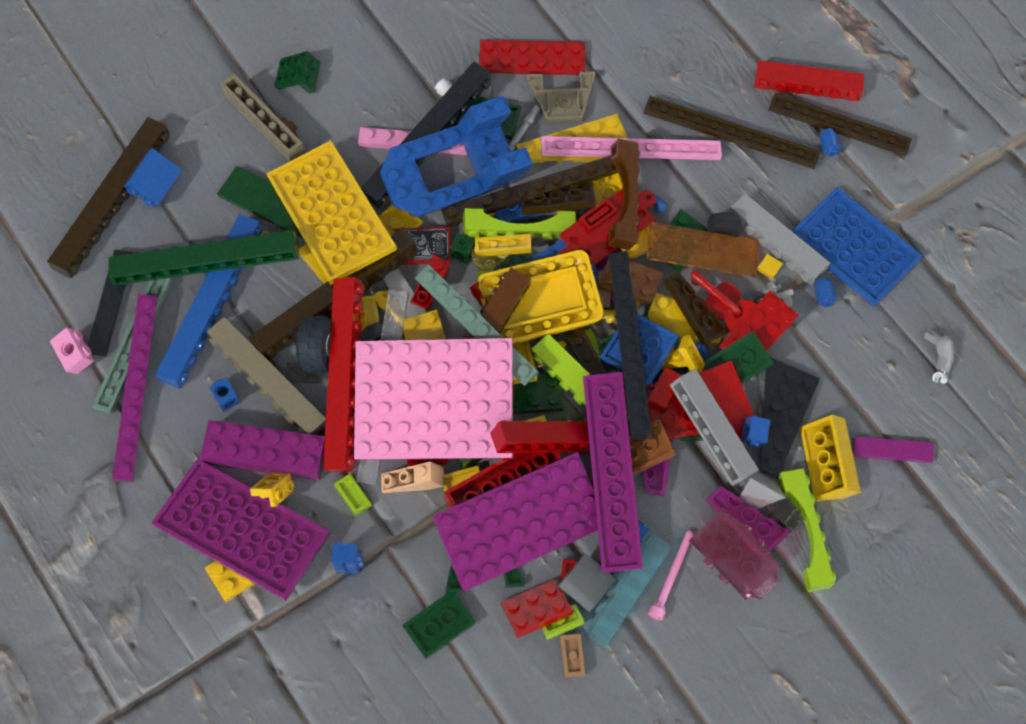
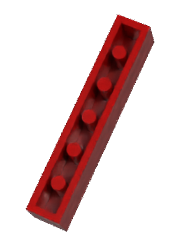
[753,60,864,101]
[490,421,590,453]

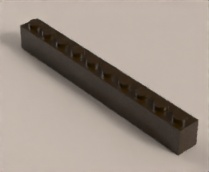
[47,117,170,279]
[249,228,418,360]

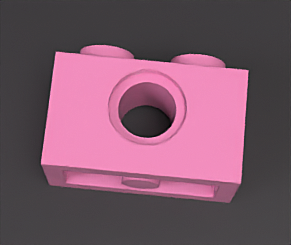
[50,327,94,374]

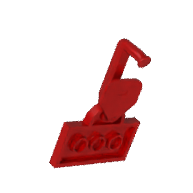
[691,270,799,351]

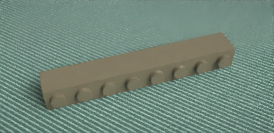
[207,317,326,435]

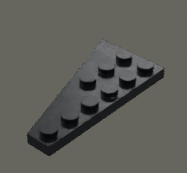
[759,357,820,478]

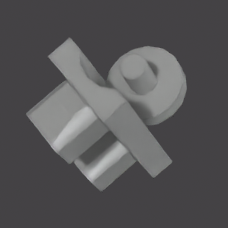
[756,281,794,307]

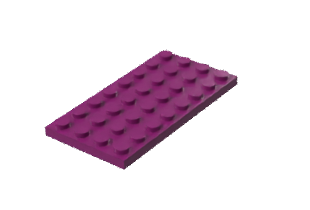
[431,452,598,591]
[151,459,330,601]

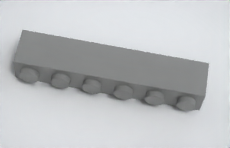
[729,193,830,285]
[670,369,759,486]

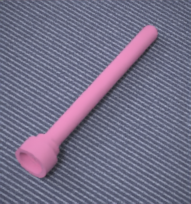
[648,530,693,620]

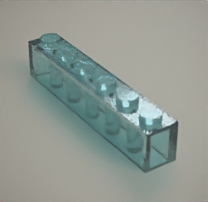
[583,533,672,650]

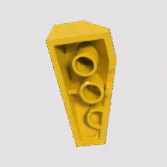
[648,293,725,345]

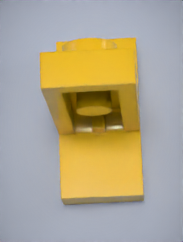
[660,335,705,373]

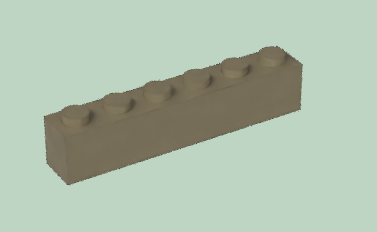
[220,74,305,162]

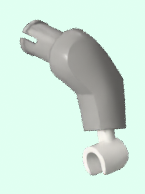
[924,329,954,384]

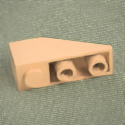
[381,462,444,493]

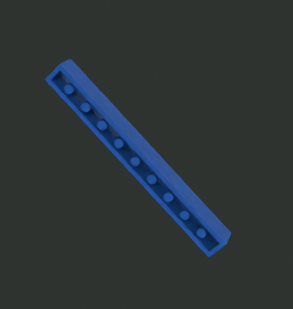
[155,214,262,389]

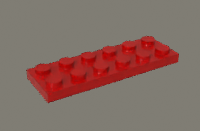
[479,39,585,75]

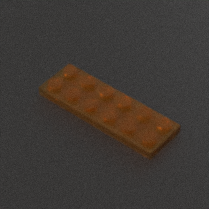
[647,222,759,277]

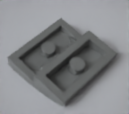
[557,553,616,613]

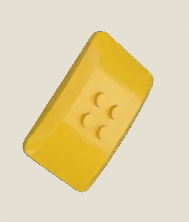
[477,250,603,344]

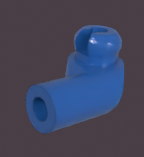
[646,195,667,213]

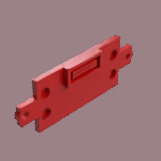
[557,189,657,265]

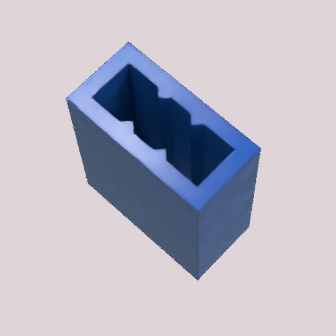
[124,148,182,208]

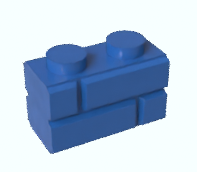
[331,543,364,574]

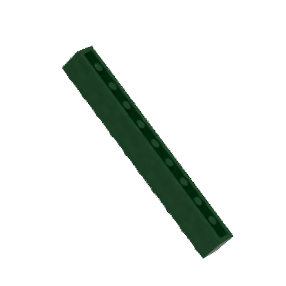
[108,230,299,286]

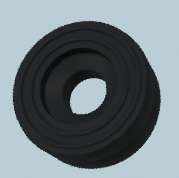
[707,212,741,240]

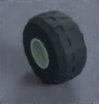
[295,316,331,374]

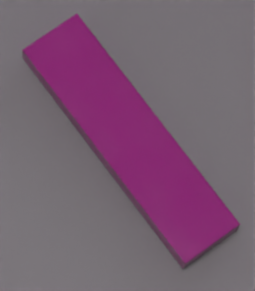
[853,436,933,463]

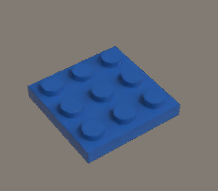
[600,314,680,386]

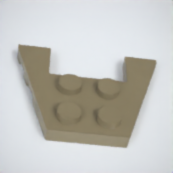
[526,71,596,123]

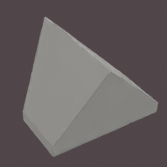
[739,470,786,509]

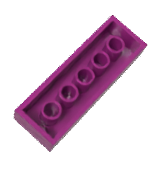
[200,420,325,481]

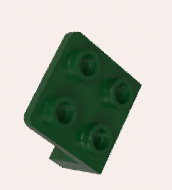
[275,51,321,94]

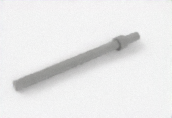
[509,105,540,152]

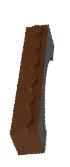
[608,138,640,250]

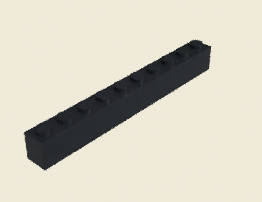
[361,61,492,209]
[608,251,654,442]

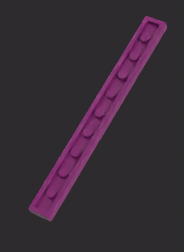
[112,294,157,482]

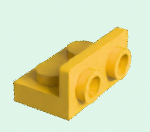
[250,473,294,507]

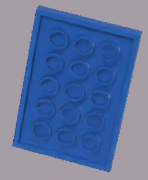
[792,187,923,307]

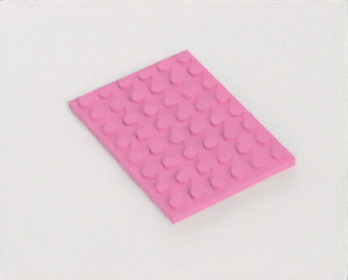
[354,338,513,460]

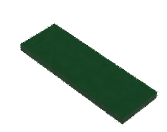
[217,166,304,240]

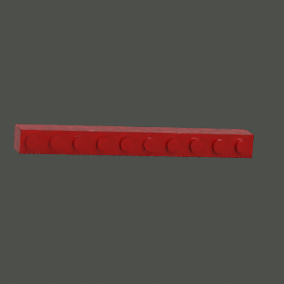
[323,277,364,473]

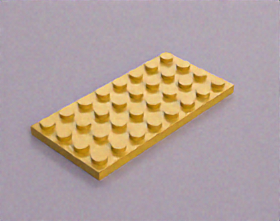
[266,140,397,285]

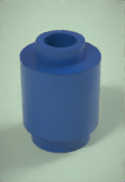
[819,128,841,157]
[814,278,837,307]

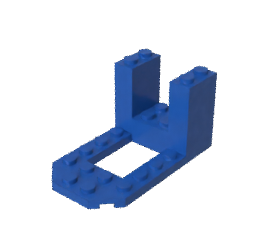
[380,95,533,218]

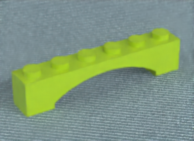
[463,208,576,240]
[777,468,836,592]

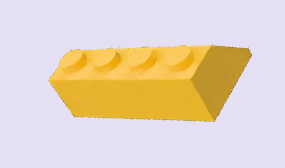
[800,415,861,501]

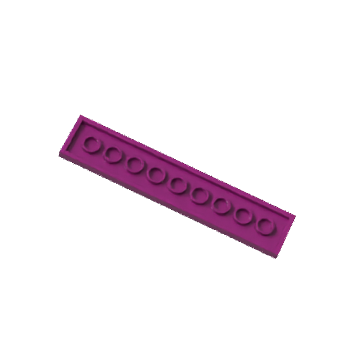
[583,372,643,573]

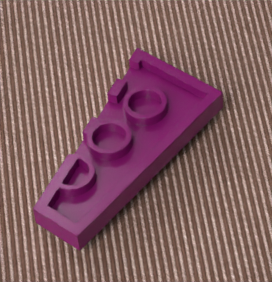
[642,439,673,497]
[706,486,791,559]

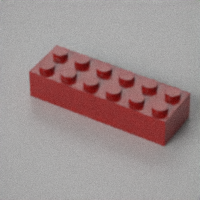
[444,453,562,508]

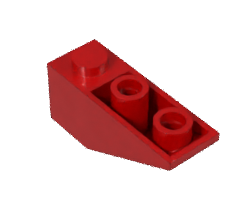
[410,255,450,310]

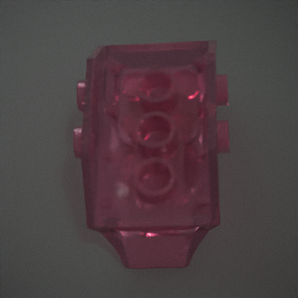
[689,507,781,600]

